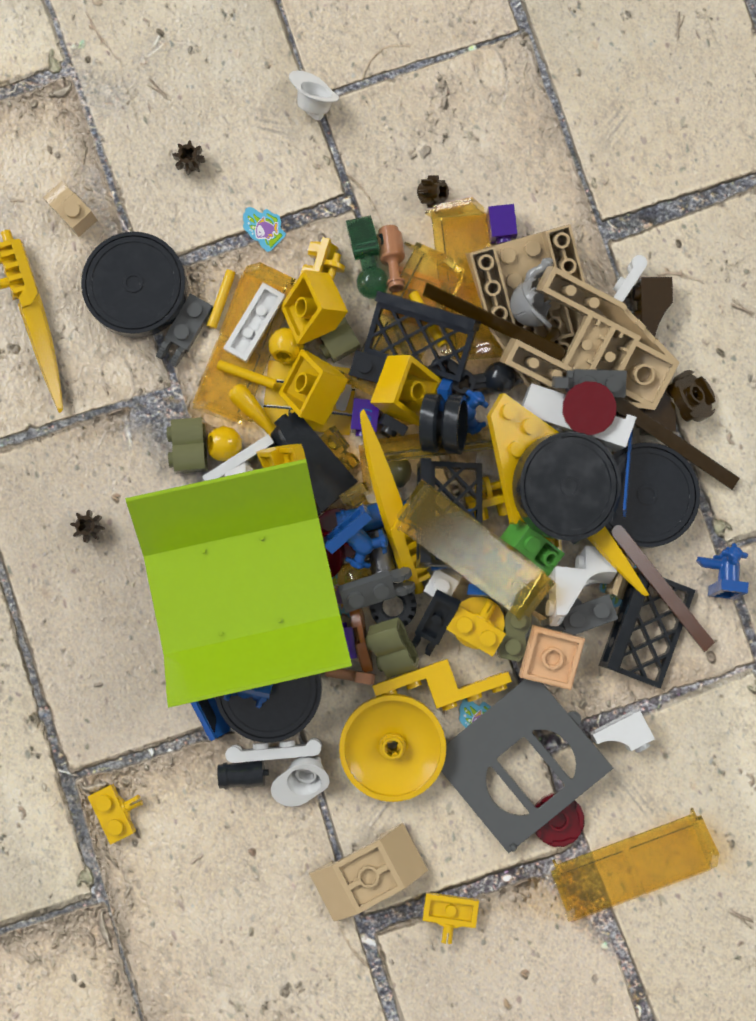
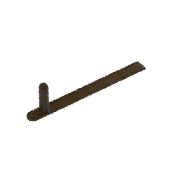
[423,283,565,359]
[614,397,740,490]

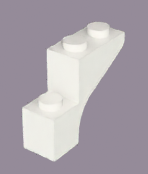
[545,546,617,626]

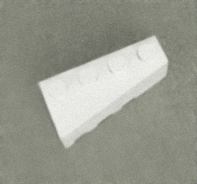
[522,384,637,453]

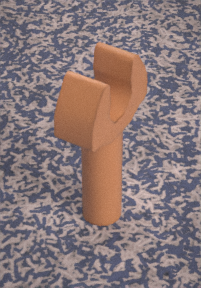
[325,669,376,685]

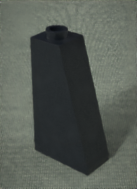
[270,412,358,516]

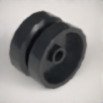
[419,393,468,455]

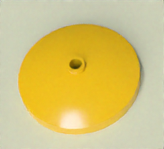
[339,694,446,802]

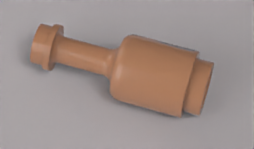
[376,225,405,292]

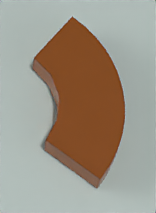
[349,608,373,673]

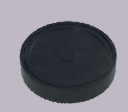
[81,232,188,338]
[512,432,621,541]
[605,442,700,548]
[216,674,322,743]

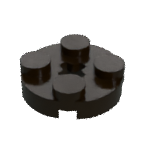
[667,370,716,422]

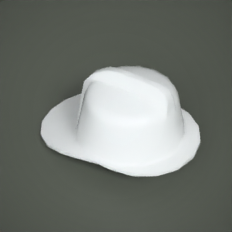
[289,70,339,120]
[271,756,330,807]

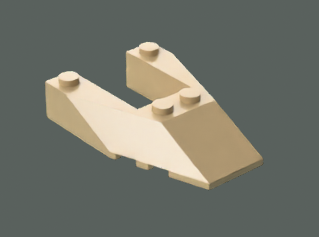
[499,266,680,410]

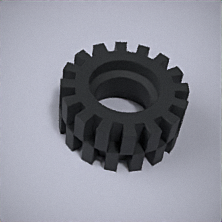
[370,582,417,627]

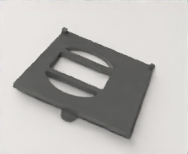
[441,679,614,853]

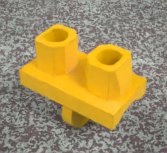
[300,237,346,280]
[464,476,507,521]

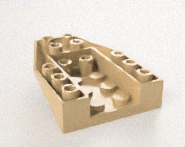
[466,224,585,391]

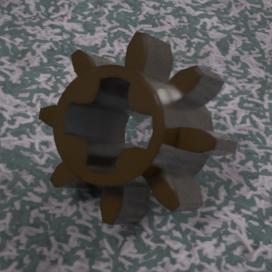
[172,140,206,175]
[417,175,449,208]
[70,510,105,543]

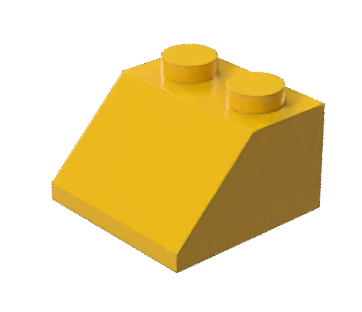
[280,270,348,345]
[278,348,348,425]
[370,355,442,426]

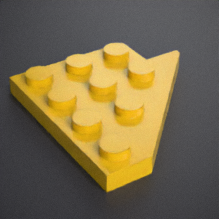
[487,393,560,524]

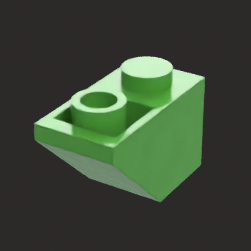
[500,520,565,575]

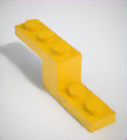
[372,659,512,711]

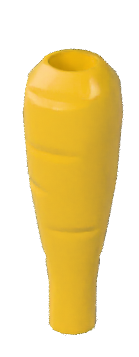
[229,384,276,438]

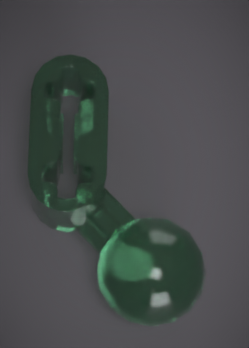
[345,215,389,299]

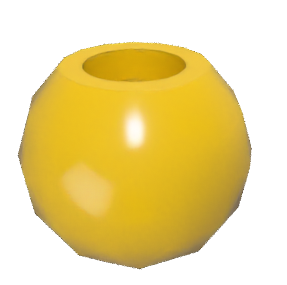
[269,327,304,364]
[207,426,242,462]

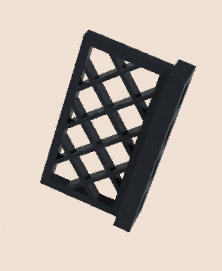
[363,291,482,382]
[416,458,483,568]
[598,568,696,689]

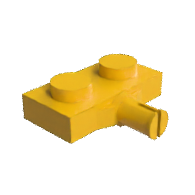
[446,600,506,657]
[88,783,143,845]
[422,892,479,944]

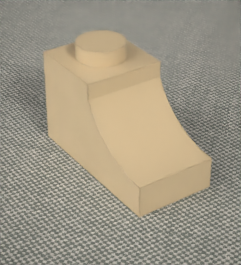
[43,181,98,237]

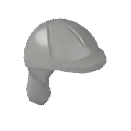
[510,257,553,328]

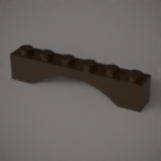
[632,277,676,435]

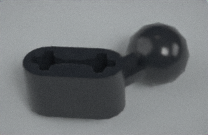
[431,356,516,397]

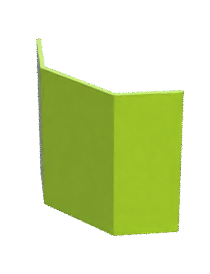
[125,459,352,708]

